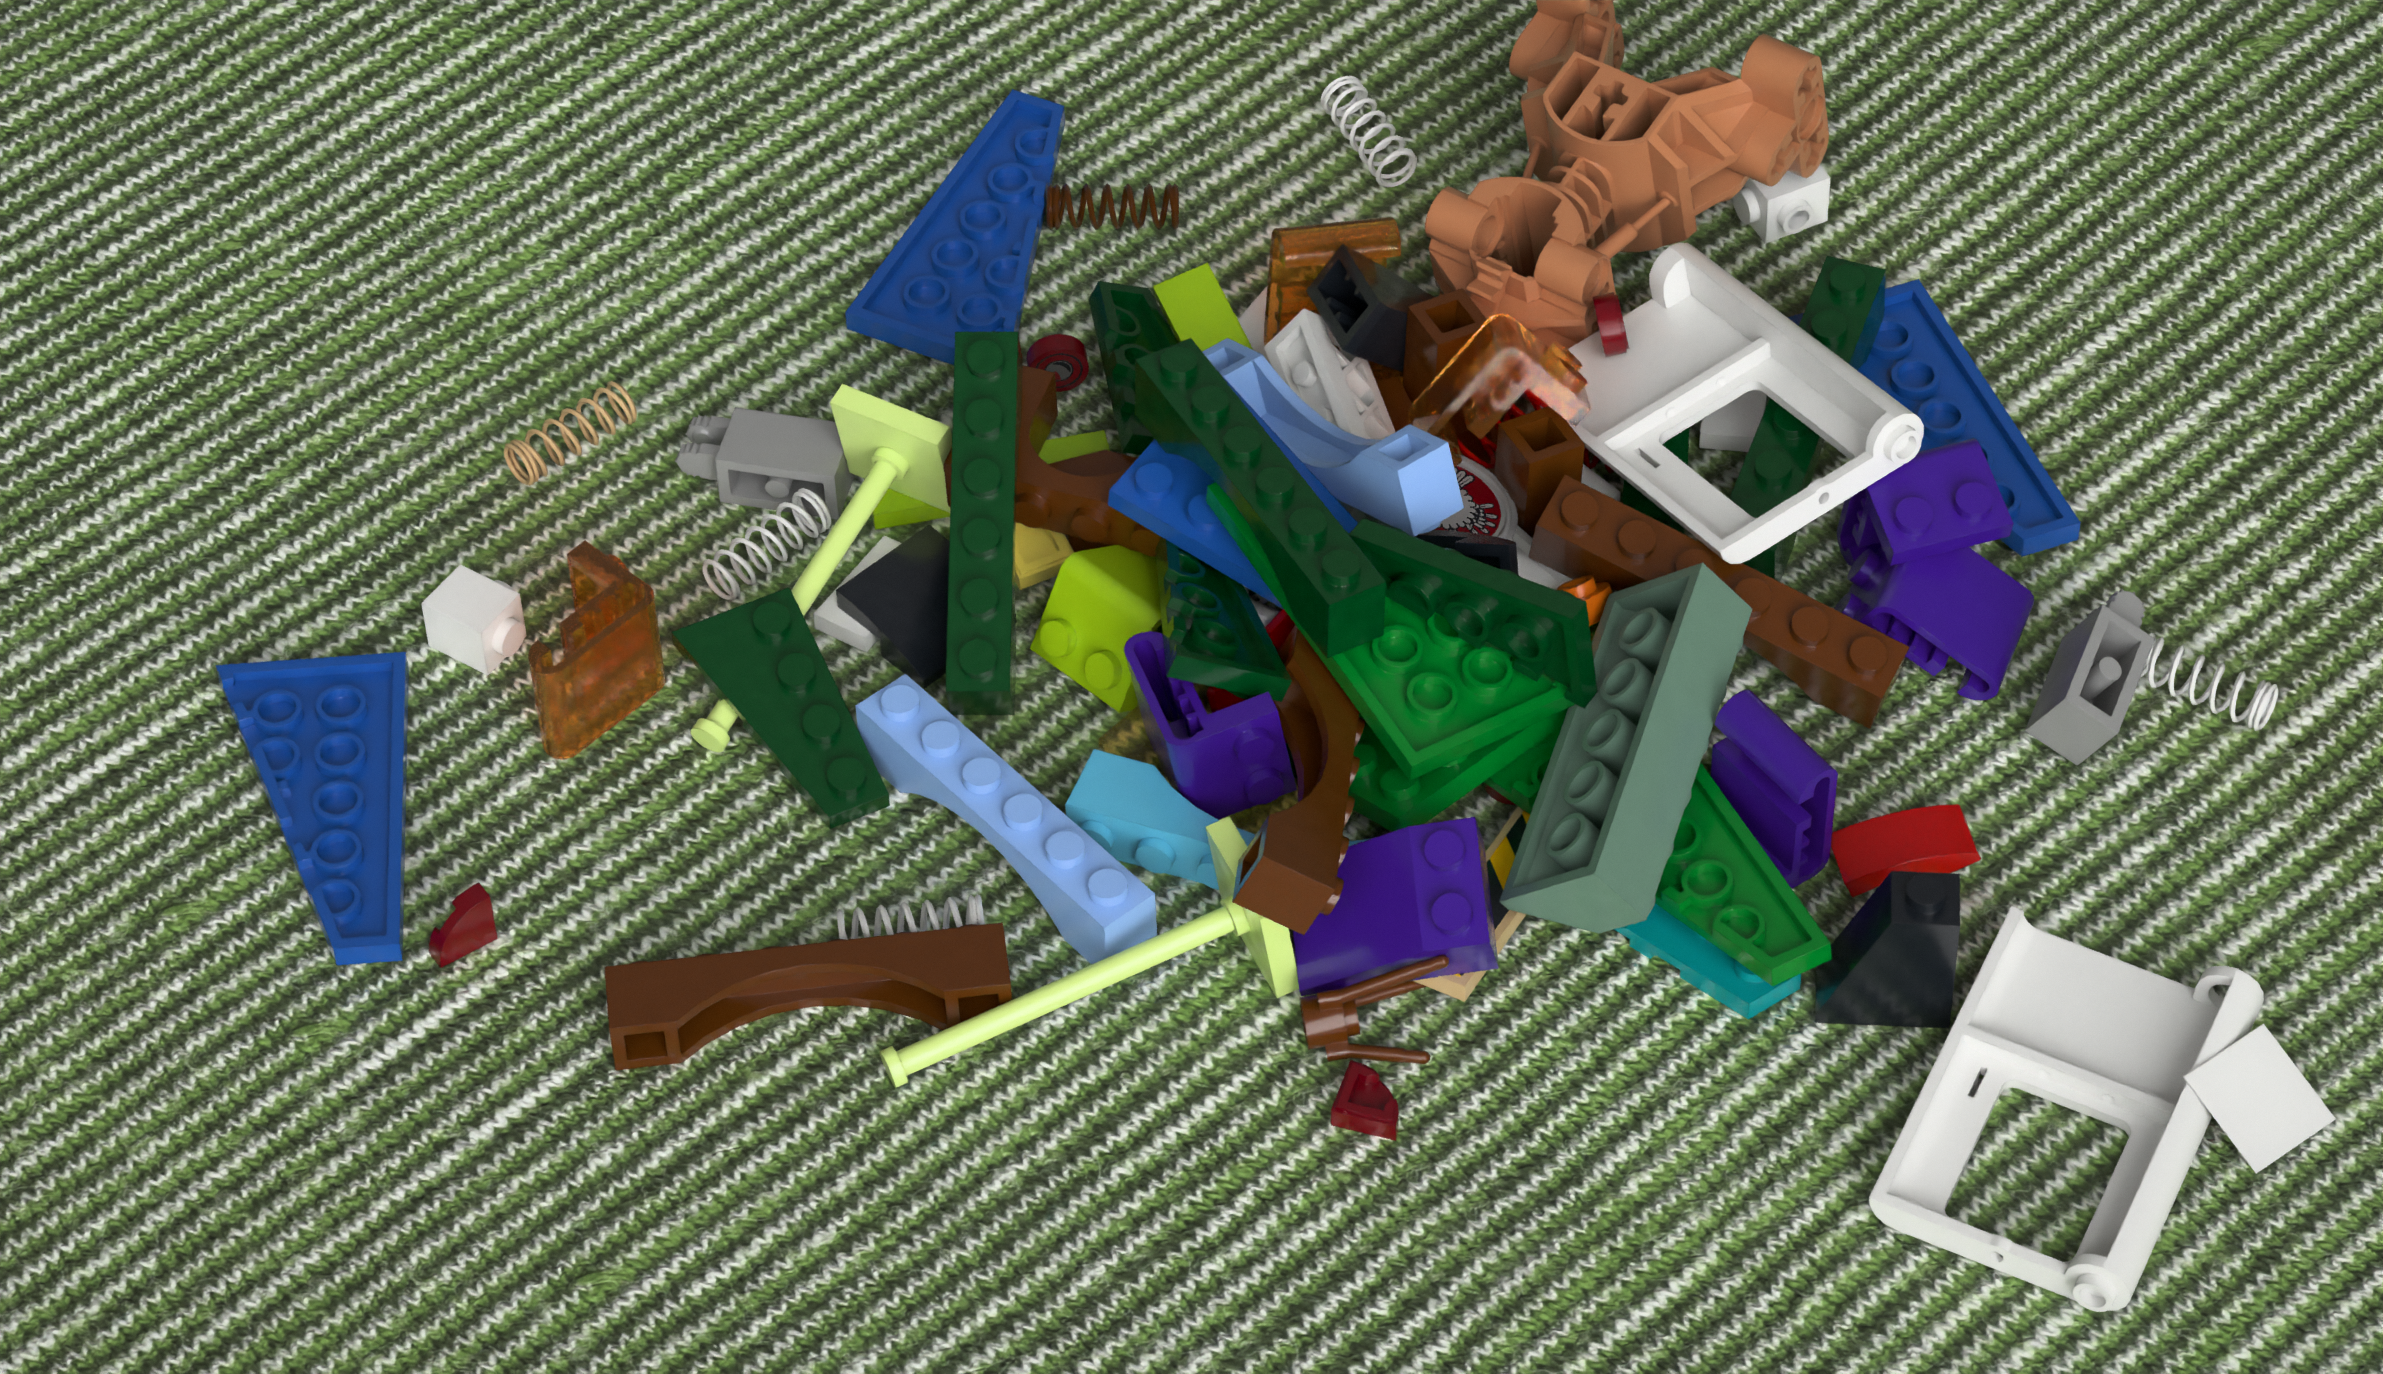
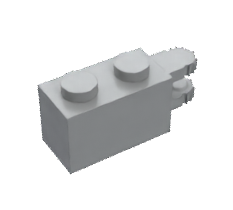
[675,407,855,520]
[2025,589,2155,765]

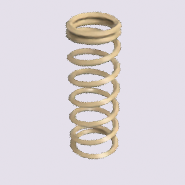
[504,381,637,486]

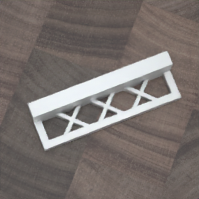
[1264,309,1395,523]

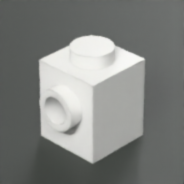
[1733,165,1830,244]
[421,564,527,675]

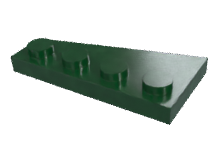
[1088,281,1178,455]
[1349,518,1598,709]
[1155,537,1292,702]
[671,587,890,829]

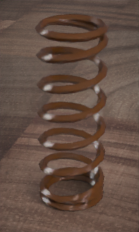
[1047,183,1179,230]

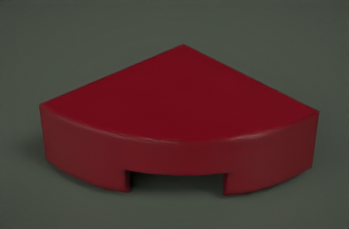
[429,882,498,968]
[1331,1060,1399,1141]

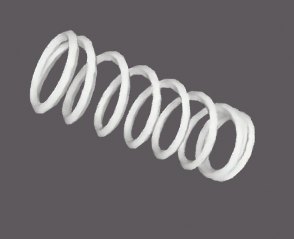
[1321,76,1417,187]
[702,488,831,601]
[2141,633,2278,731]
[837,894,984,940]

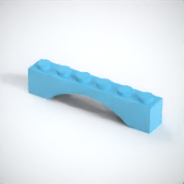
[1065,749,1375,890]

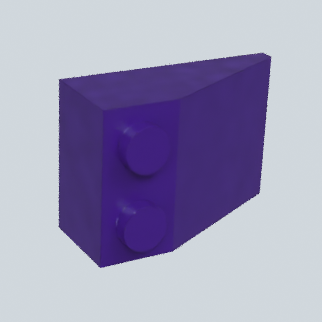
[1293,817,1499,996]

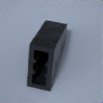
[1306,243,1434,372]
[1815,871,1960,1028]

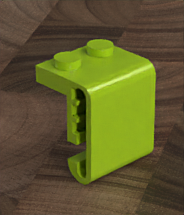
[1030,545,1163,713]

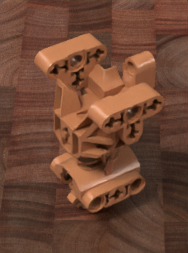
[1425,0,1829,378]

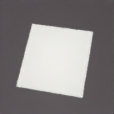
[2183,1023,2336,1174]

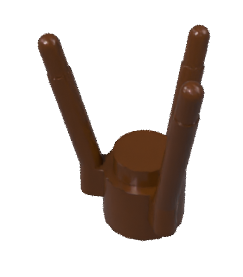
[1299,955,1449,1064]

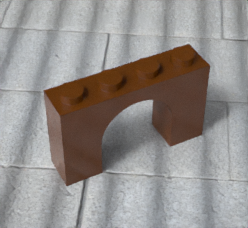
[1403,288,1585,538]
[944,365,1161,557]

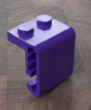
[1837,438,2014,566]
[1834,547,2035,701]
[1124,631,1297,820]
[1710,690,1838,889]

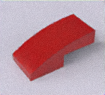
[1831,804,1981,898]

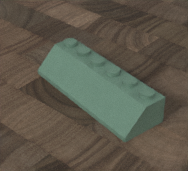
[1499,562,1752,934]

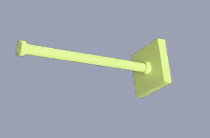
[691,384,952,752]
[879,816,1299,1088]

